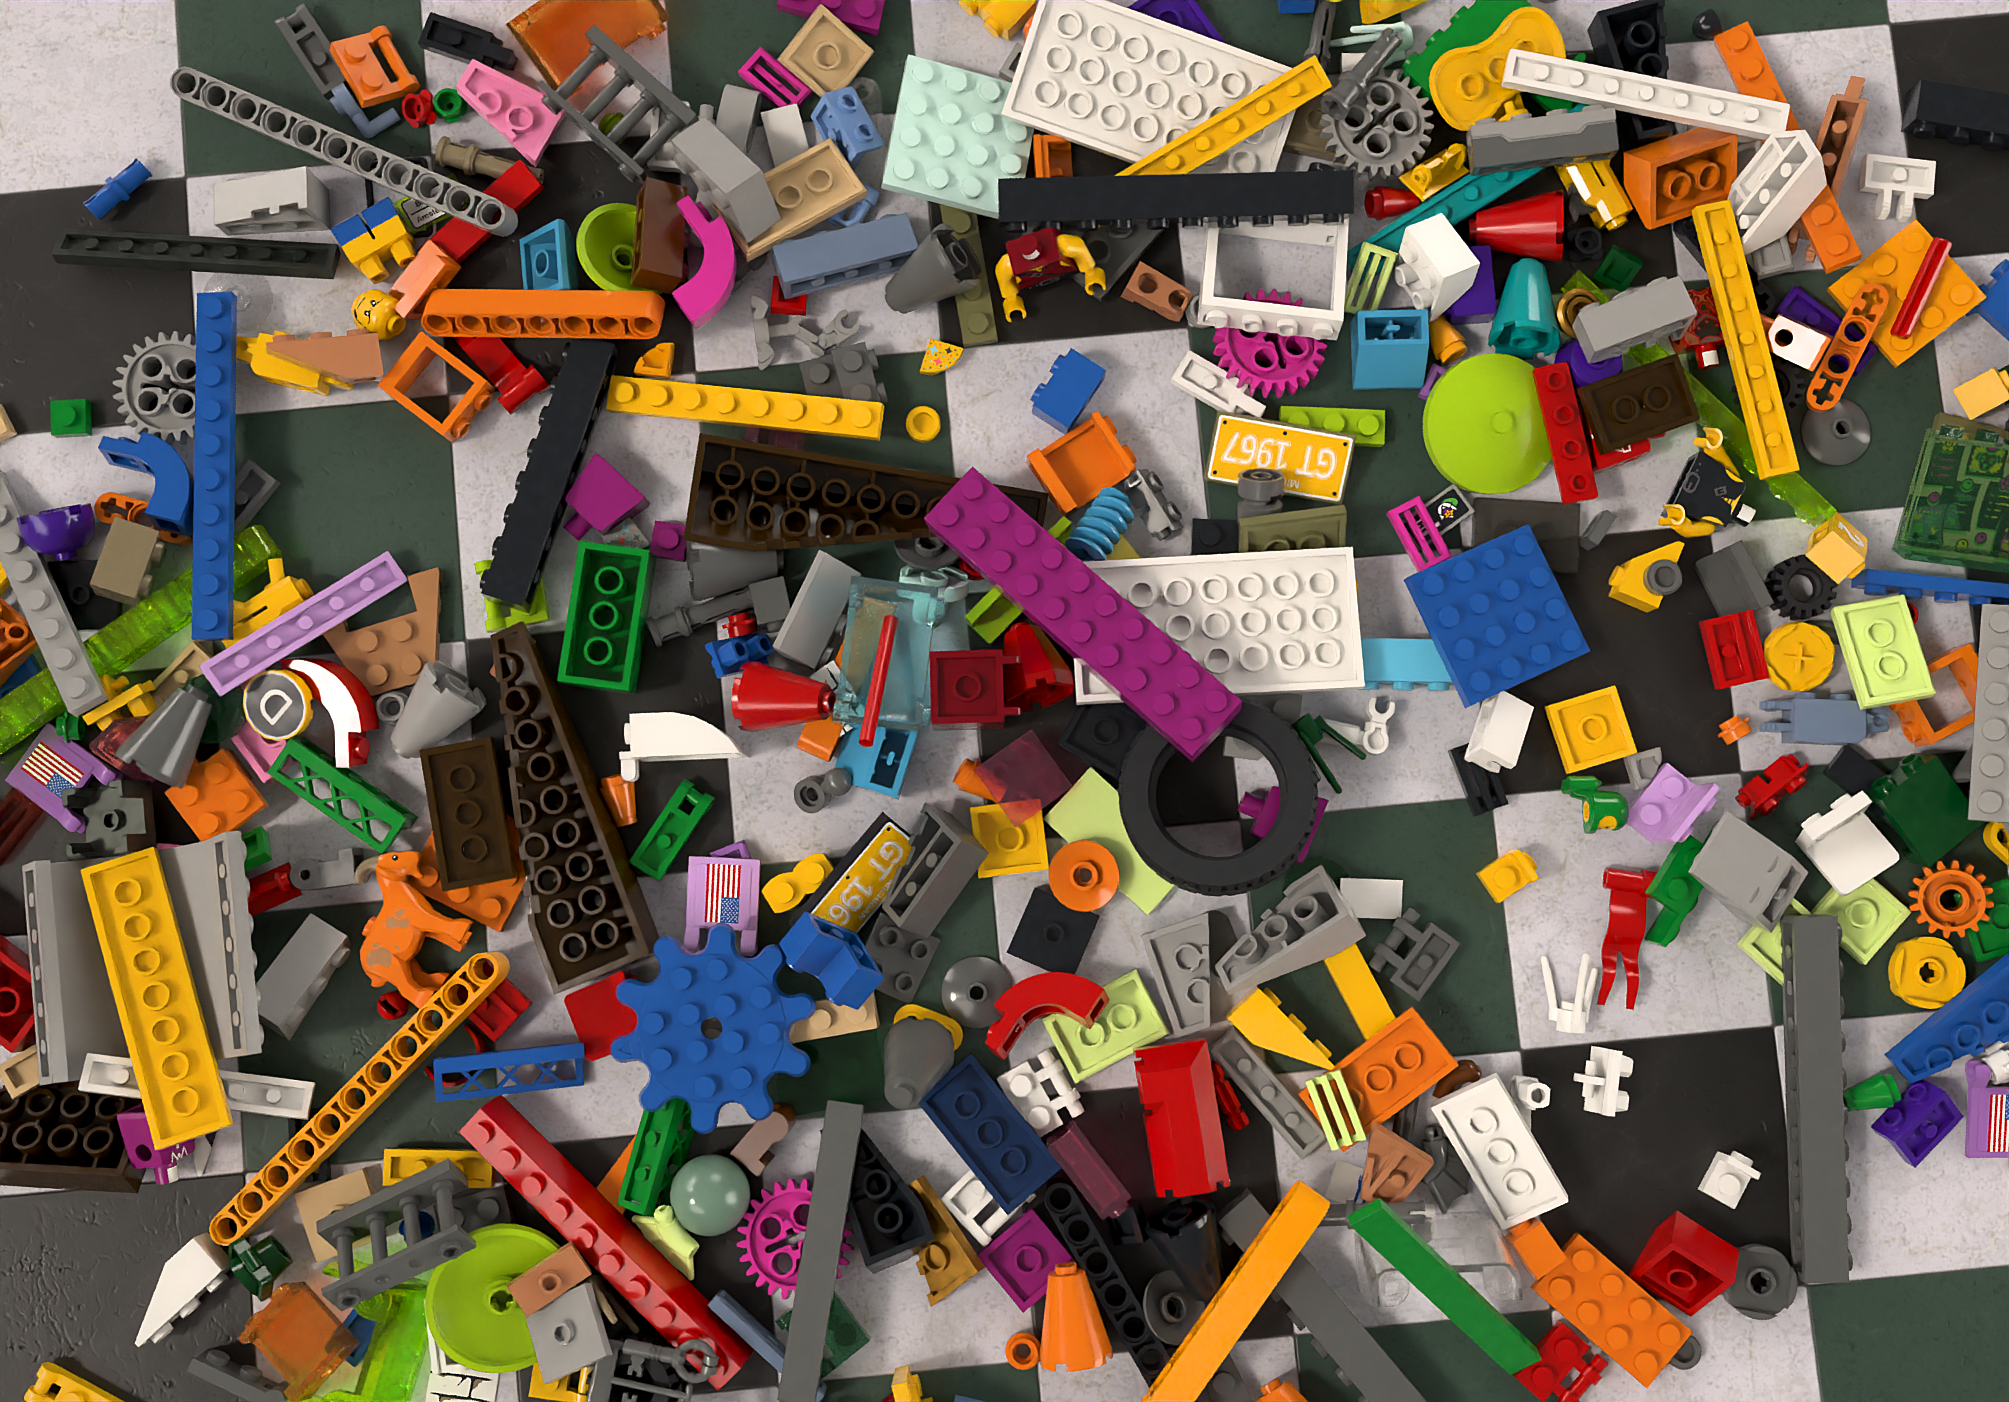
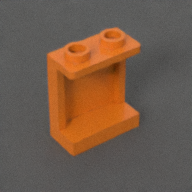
[1026,411,1137,518]

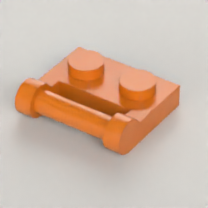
[329,25,420,108]

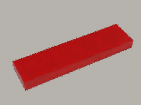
[417,159,545,264]

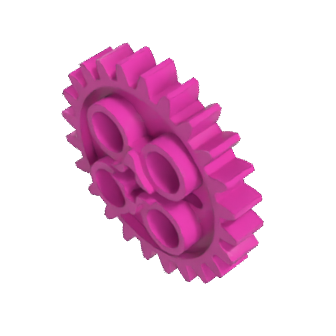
[1213,289,1327,398]
[737,1179,855,1300]

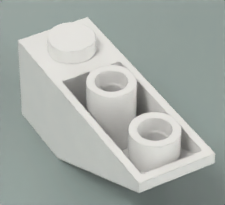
[135,1232,231,1347]

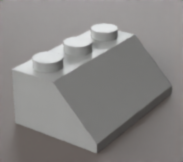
[772,550,865,672]

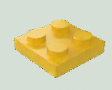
[1544,685,1637,774]
[970,799,1049,878]

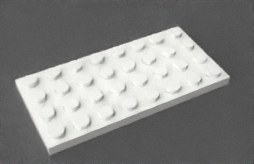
[1001,0,1296,174]
[1074,547,1365,705]

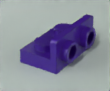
[1871,1079,1964,1168]

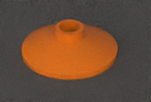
[1048,840,1120,912]

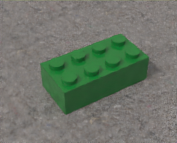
[557,541,657,695]

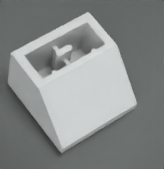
[1393,213,1480,323]

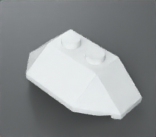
[1727,130,1827,256]

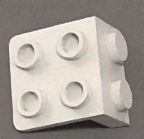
[1795,790,1899,896]

